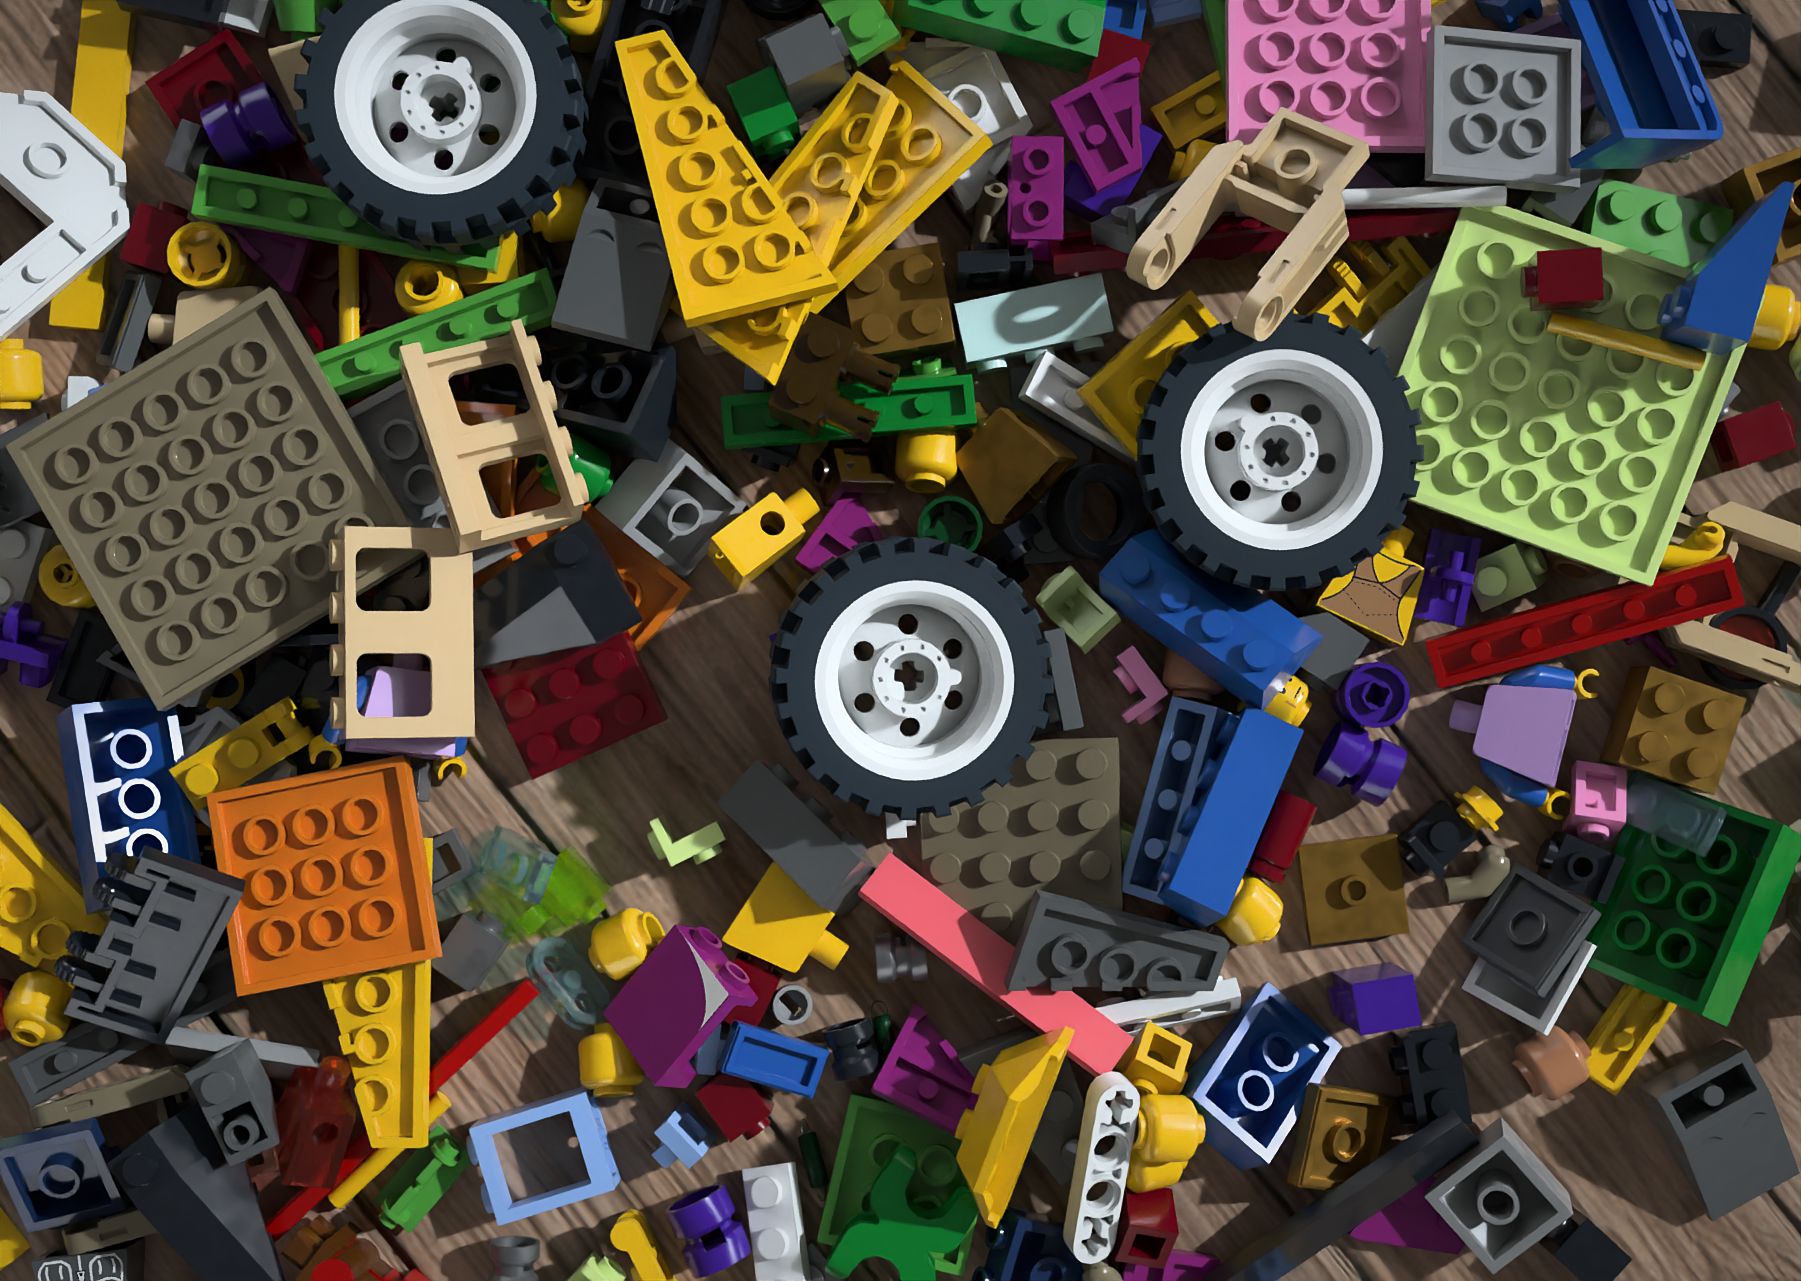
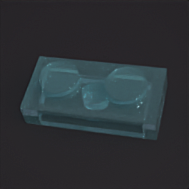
[1626,771,1728,858]
[479,825,557,905]

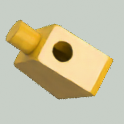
[707,487,820,593]
[722,861,850,973]

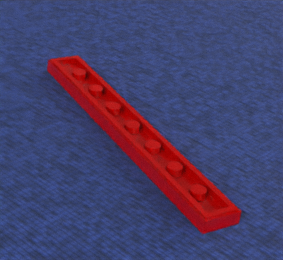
[265,975,546,1245]

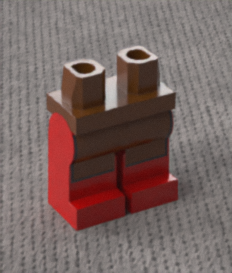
[281,1215,430,1281]

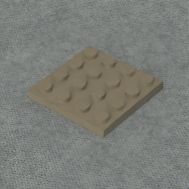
[920,737,1125,942]

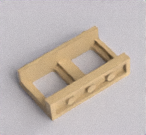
[399,319,589,554]
[329,526,475,740]

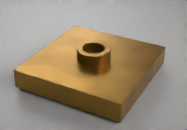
[1296,833,1410,946]
[1287,1082,1396,1190]

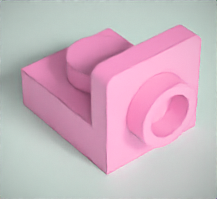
[1113,645,1169,725]
[1562,760,1627,844]

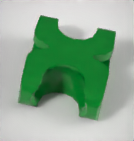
[825,1144,979,1281]

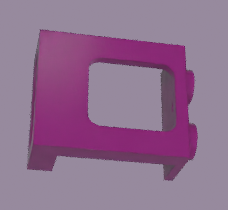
[1006,136,1064,264]

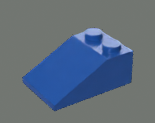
[1657,181,1795,356]
[1179,981,1342,1171]

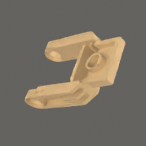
[1126,106,1370,341]
[1612,501,1801,694]

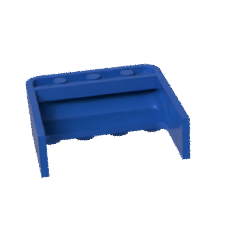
[1557,0,1723,169]

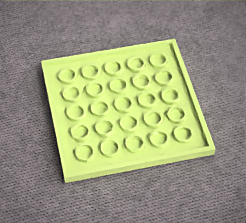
[1396,206,1766,587]

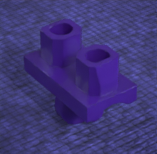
[1412,528,1482,627]
[0,601,69,688]

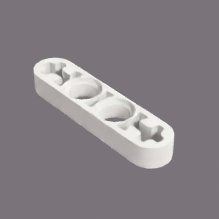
[1063,1071,1140,1264]

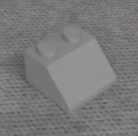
[595,438,747,580]
[1424,1117,1573,1275]

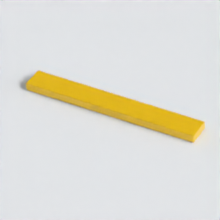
[49,0,137,332]

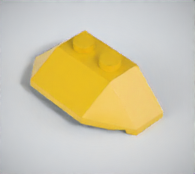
[954,1026,1075,1229]

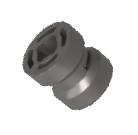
[875,932,928,983]
[488,1236,540,1281]

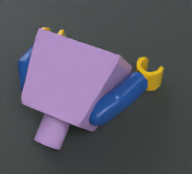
[309,654,468,780]
[1449,665,1599,820]

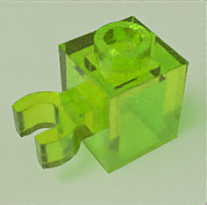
[517,846,612,935]

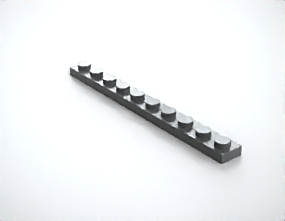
[8,828,479,1107]

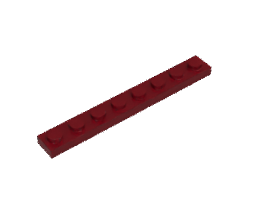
[1048,207,1458,277]

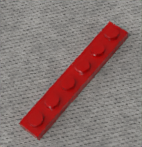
[1424,554,1745,689]

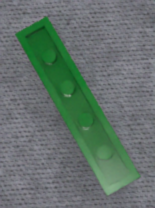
[720,374,977,450]

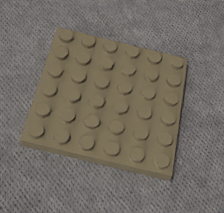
[5,287,427,711]

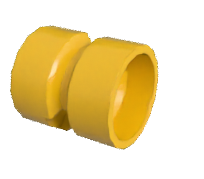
[167,221,253,290]

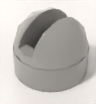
[771,984,813,1026]

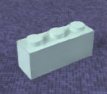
[953,273,1114,375]

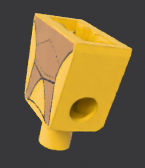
[1307,525,1424,647]

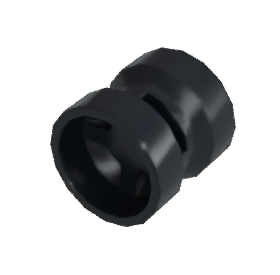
[822,1017,883,1081]

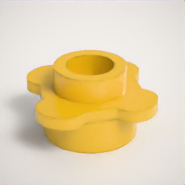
[1453,785,1503,832]

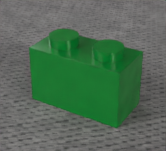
[726,65,801,167]

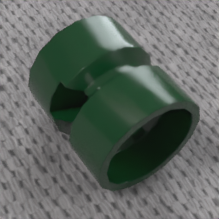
[917,496,983,553]

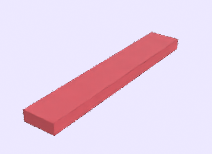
[858,852,1134,1077]

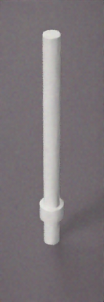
[1223,185,1507,217]

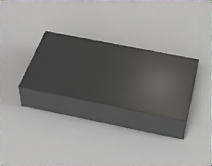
[95,270,162,373]

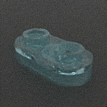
[526,936,611,1030]

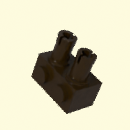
[768,312,901,443]

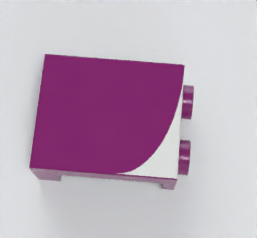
[603,924,758,1088]

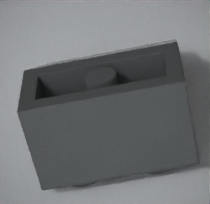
[551,177,677,352]
[1636,1039,1800,1221]

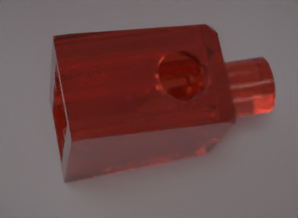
[275,1056,356,1189]

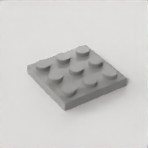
[1425,25,1581,194]

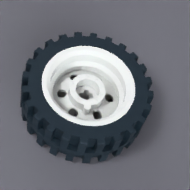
[294,0,589,254]
[1135,309,1424,591]
[768,536,1054,821]

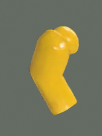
[1659,521,1725,570]

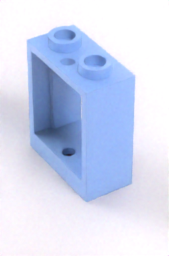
[466,1087,621,1226]

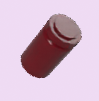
[1246,789,1318,884]

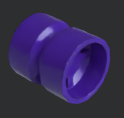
[200,80,297,170]
[1330,662,1410,728]
[1313,719,1407,807]
[664,1183,752,1279]

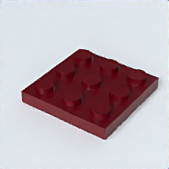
[481,630,668,780]

